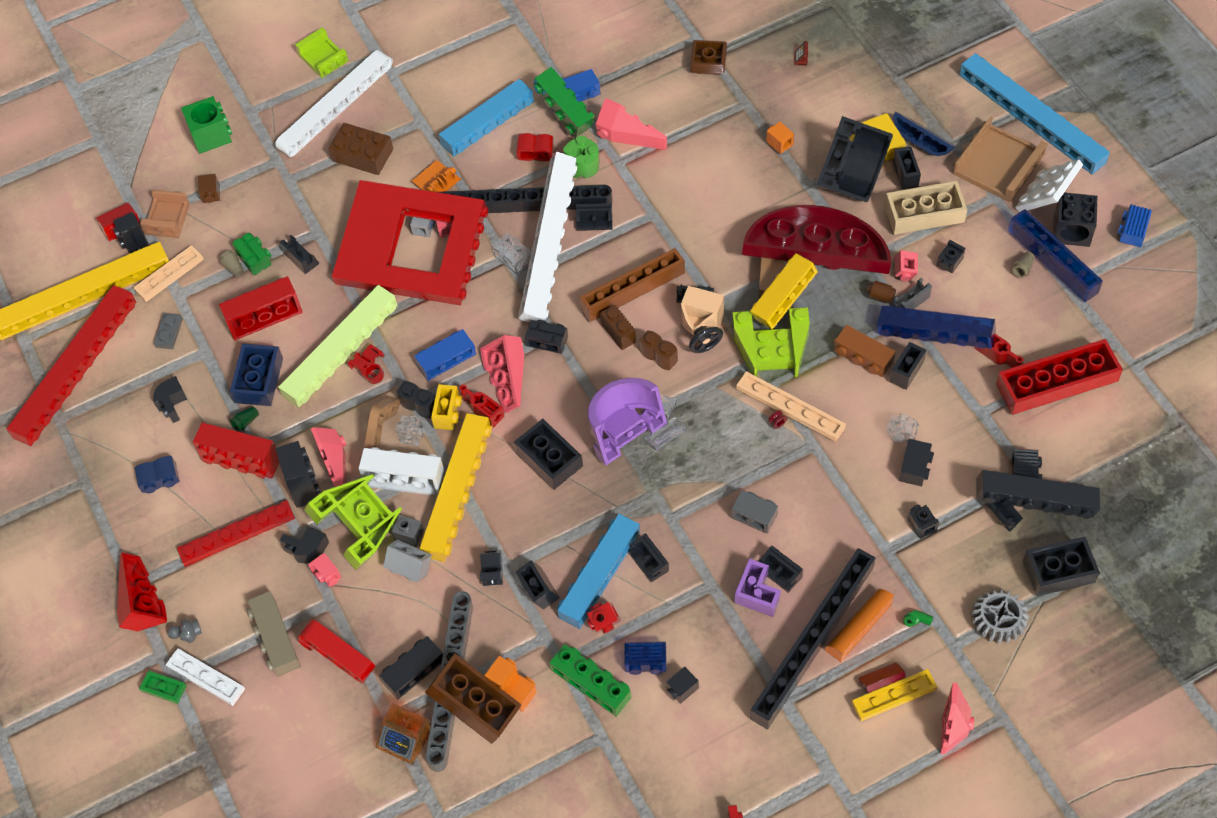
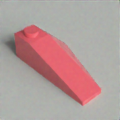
[596,98,667,150]
[480,335,524,413]
[940,683,974,754]

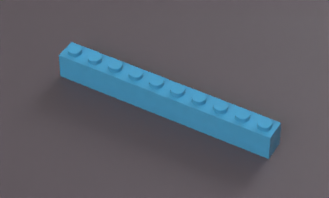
[959,53,1110,175]

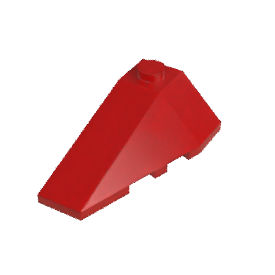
[117,552,167,632]

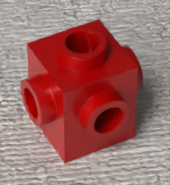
[587,602,621,634]

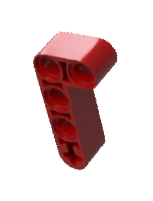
[298,619,376,684]

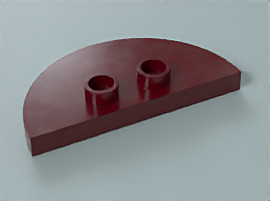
[742,205,891,274]

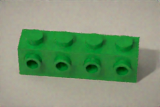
[549,644,631,717]

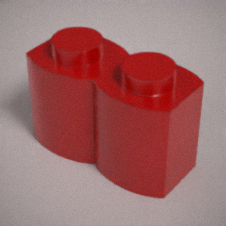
[517,133,554,162]

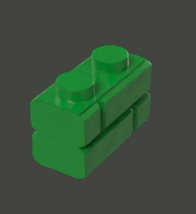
[232,232,272,275]

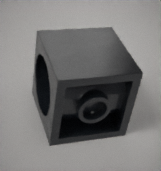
[1052,192,1098,247]

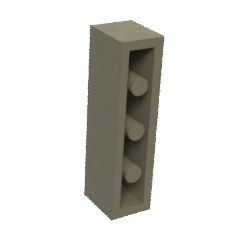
[247,591,301,677]

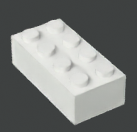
[359,448,445,496]

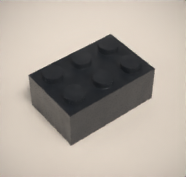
[514,419,583,490]
[275,441,321,508]
[1023,537,1100,596]

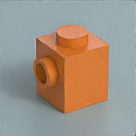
[766,121,794,154]

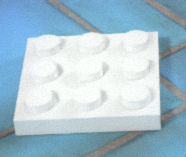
[1015,160,1083,213]

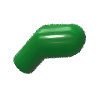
[903,610,934,627]

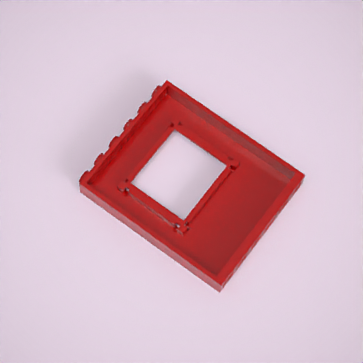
[332,180,488,306]

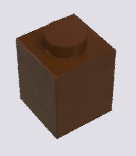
[198,173,220,203]

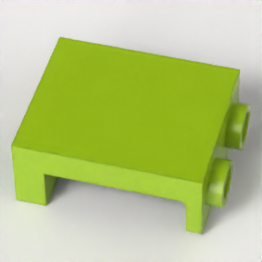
[295,27,349,78]

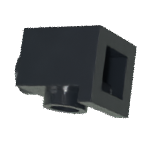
[937,240,966,274]
[908,505,939,539]

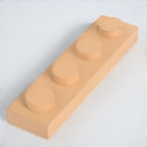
[133,245,204,302]

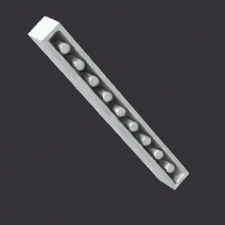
[518,152,577,323]

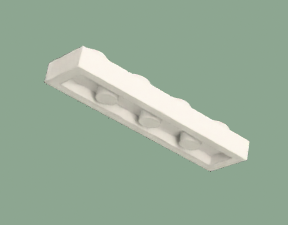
[166,649,245,706]

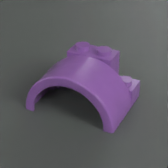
[588,378,667,465]

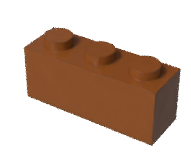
[834,325,896,377]

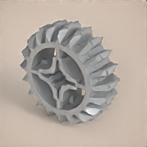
[971,588,1029,644]

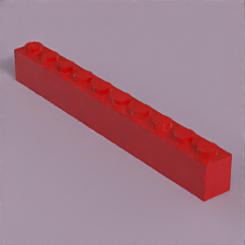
[6,285,137,446]

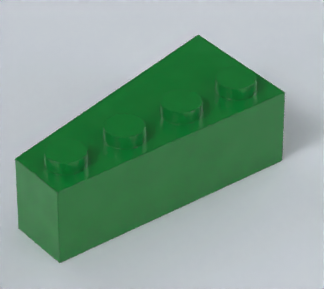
[533,67,595,138]

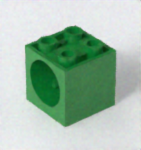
[181,96,233,154]

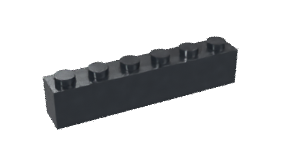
[976,470,1100,519]

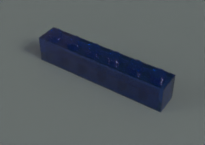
[1008,209,1103,303]
[877,306,996,349]

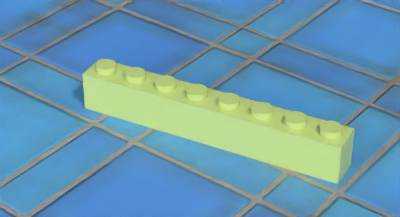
[279,285,397,408]

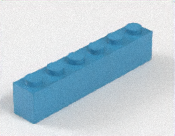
[439,79,534,157]
[557,514,640,629]

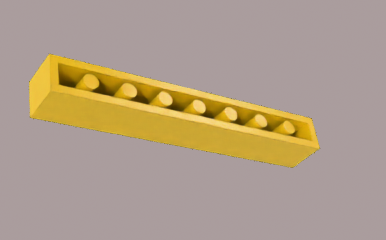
[420,413,492,562]

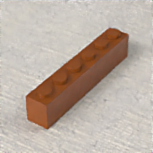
[580,248,685,322]

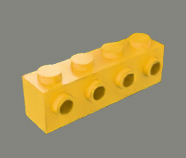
[750,253,818,330]

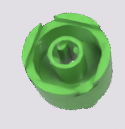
[563,136,600,179]

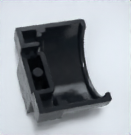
[816,116,893,202]

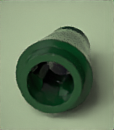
[229,406,259,432]

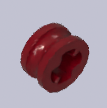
[768,410,788,429]

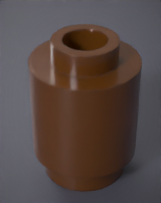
[867,280,896,303]

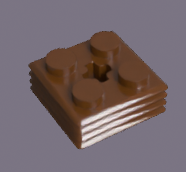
[690,40,727,75]

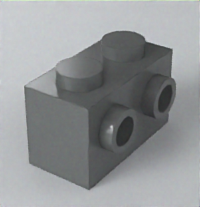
[731,490,778,534]

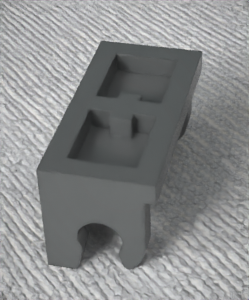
[890,278,932,317]

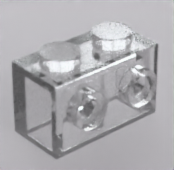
[491,232,532,276]

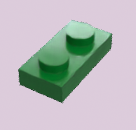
[139,670,187,704]

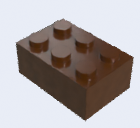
[328,122,393,175]

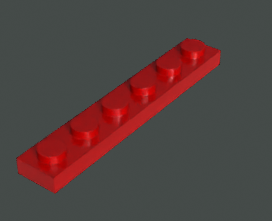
[177,500,295,567]

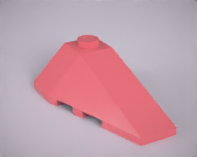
[311,427,347,487]

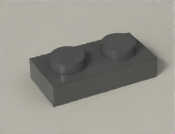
[154,313,183,349]

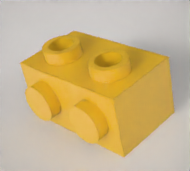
[431,384,462,430]

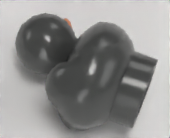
[167,618,202,643]

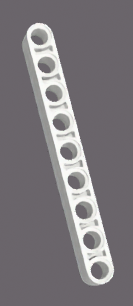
[275,50,393,157]

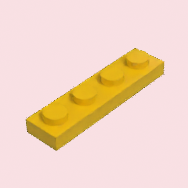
[852,669,938,721]

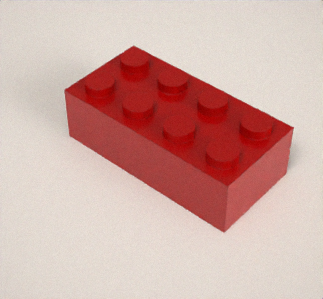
[219,276,303,341]
[193,422,280,479]

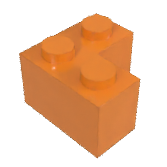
[484,656,537,712]

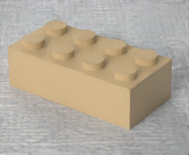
[885,181,967,235]

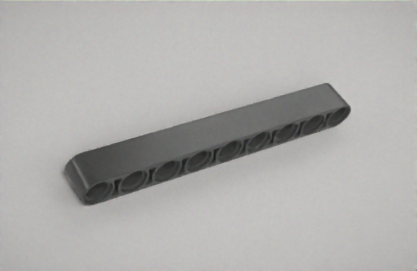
[426,591,473,772]

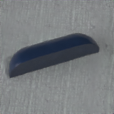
[893,112,955,156]

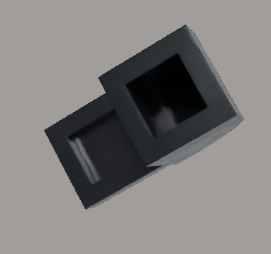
[153,376,187,423]
[280,527,329,564]
[480,550,503,586]

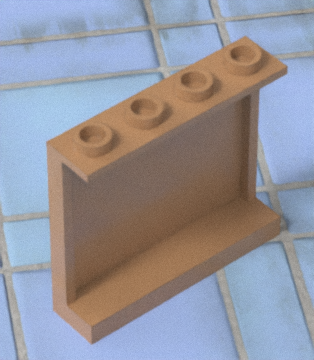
[953,116,1048,202]

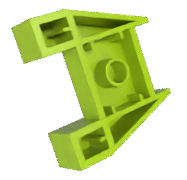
[732,307,810,377]
[304,474,402,570]

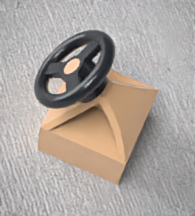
[681,286,724,354]

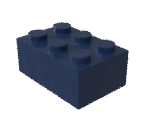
[230,344,283,406]

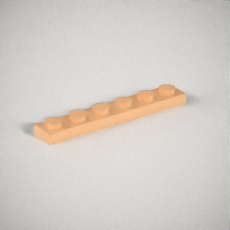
[736,371,846,442]

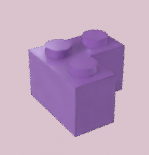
[735,559,781,617]

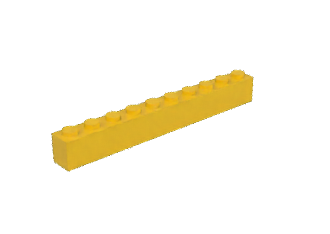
[0,241,169,340]

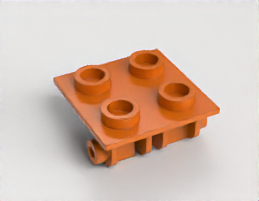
[412,160,461,192]

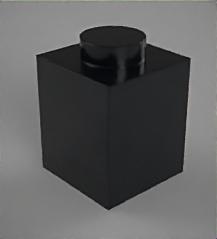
[666,666,699,704]

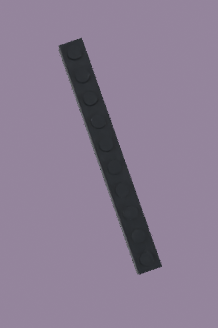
[750,548,876,730]

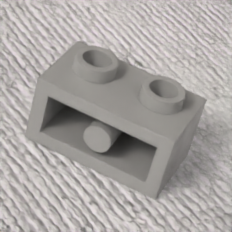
[383,539,432,582]

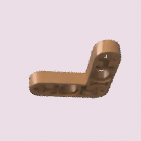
[363,397,400,450]

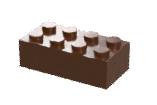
[425,654,521,744]

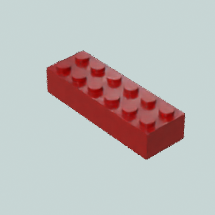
[996,339,1123,415]

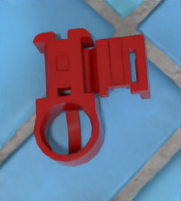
[348,344,385,384]

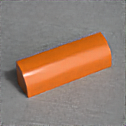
[825,589,894,663]

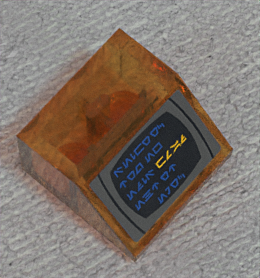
[375,703,431,765]

